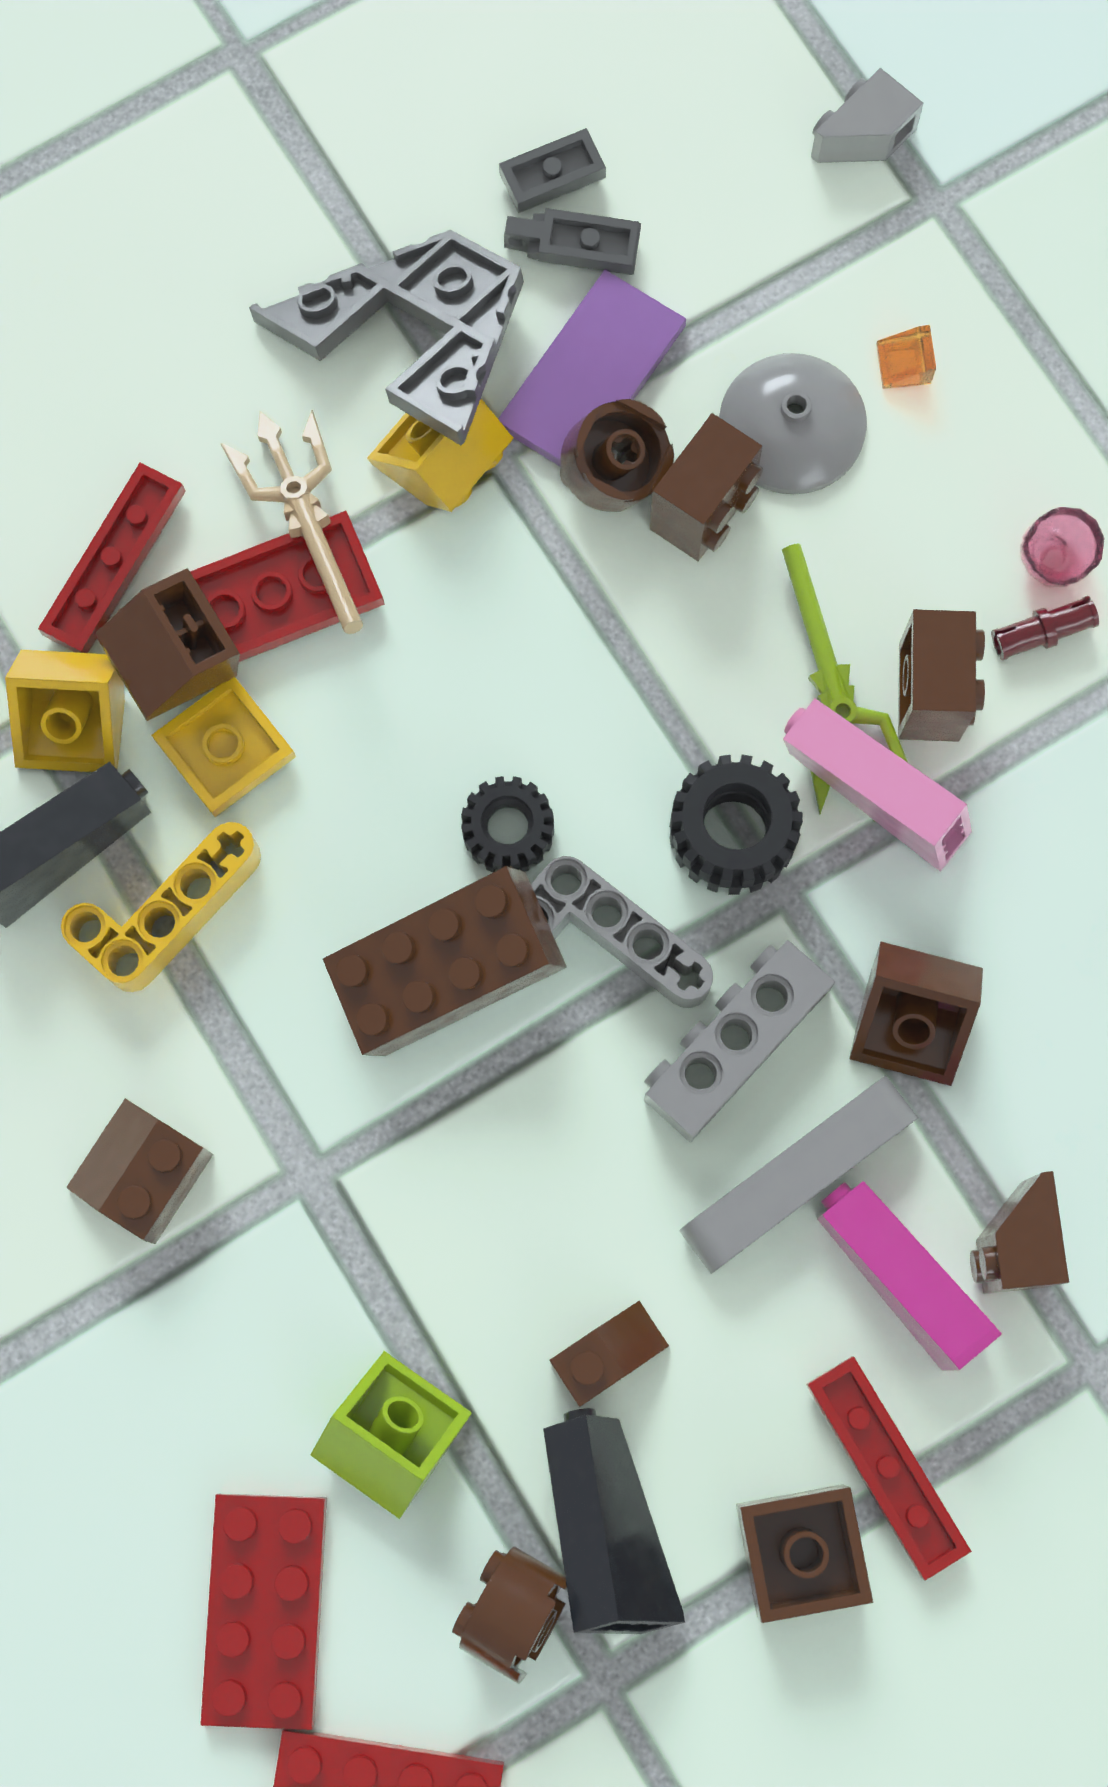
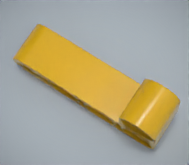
[61,822,261,992]

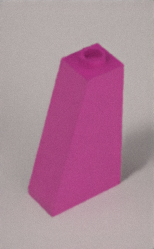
[817,1181,1002,1371]

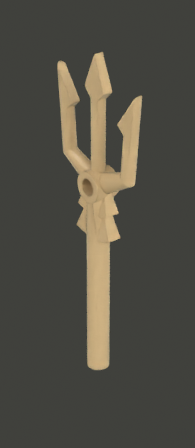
[220,410,363,634]

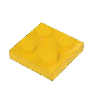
[151,677,296,817]

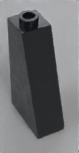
[0,762,151,928]
[543,1408,685,1634]

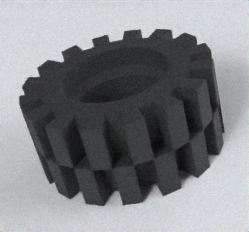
[461,776,554,873]

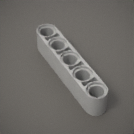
[679,1075,918,1274]

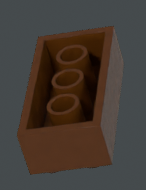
[322,866,567,1056]

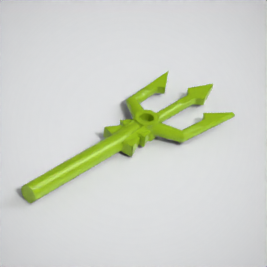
[782,543,908,822]

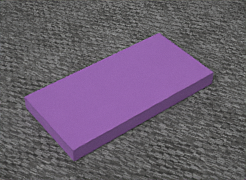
[498,269,686,467]

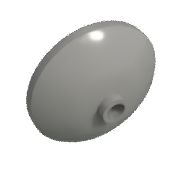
[719,353,867,494]

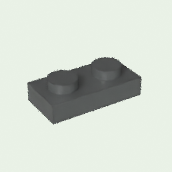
[498,128,606,213]

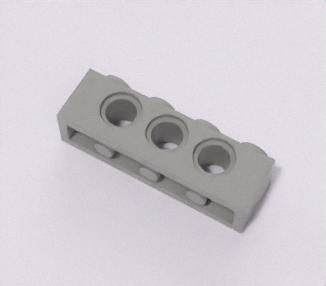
[644,940,835,1143]

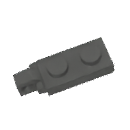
[504,208,642,275]

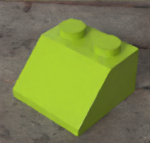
[310,1351,472,1519]

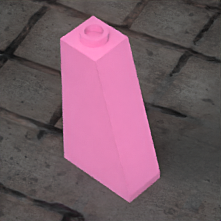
[783,698,972,872]

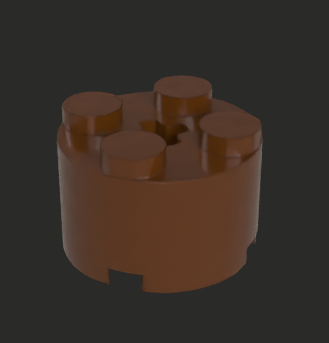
[560,399,674,512]
[452,1547,567,1684]

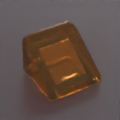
[876,325,936,389]

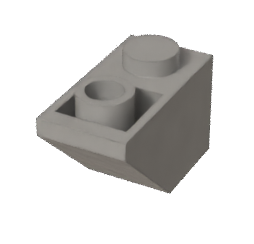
[811,67,924,163]

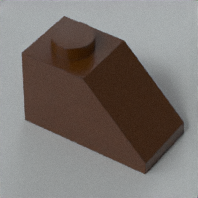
[549,1300,669,1407]

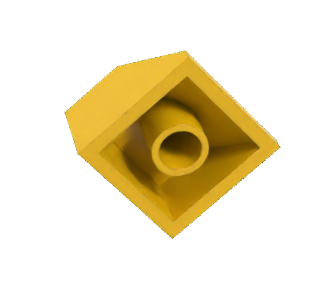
[367,399,514,512]
[5,650,125,772]

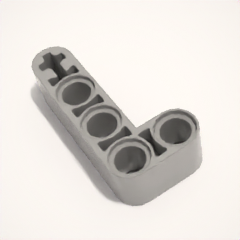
[531,856,713,1008]

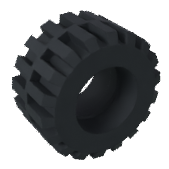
[669,754,803,895]

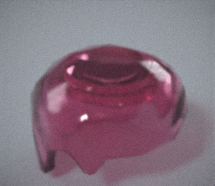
[1020,507,1105,587]

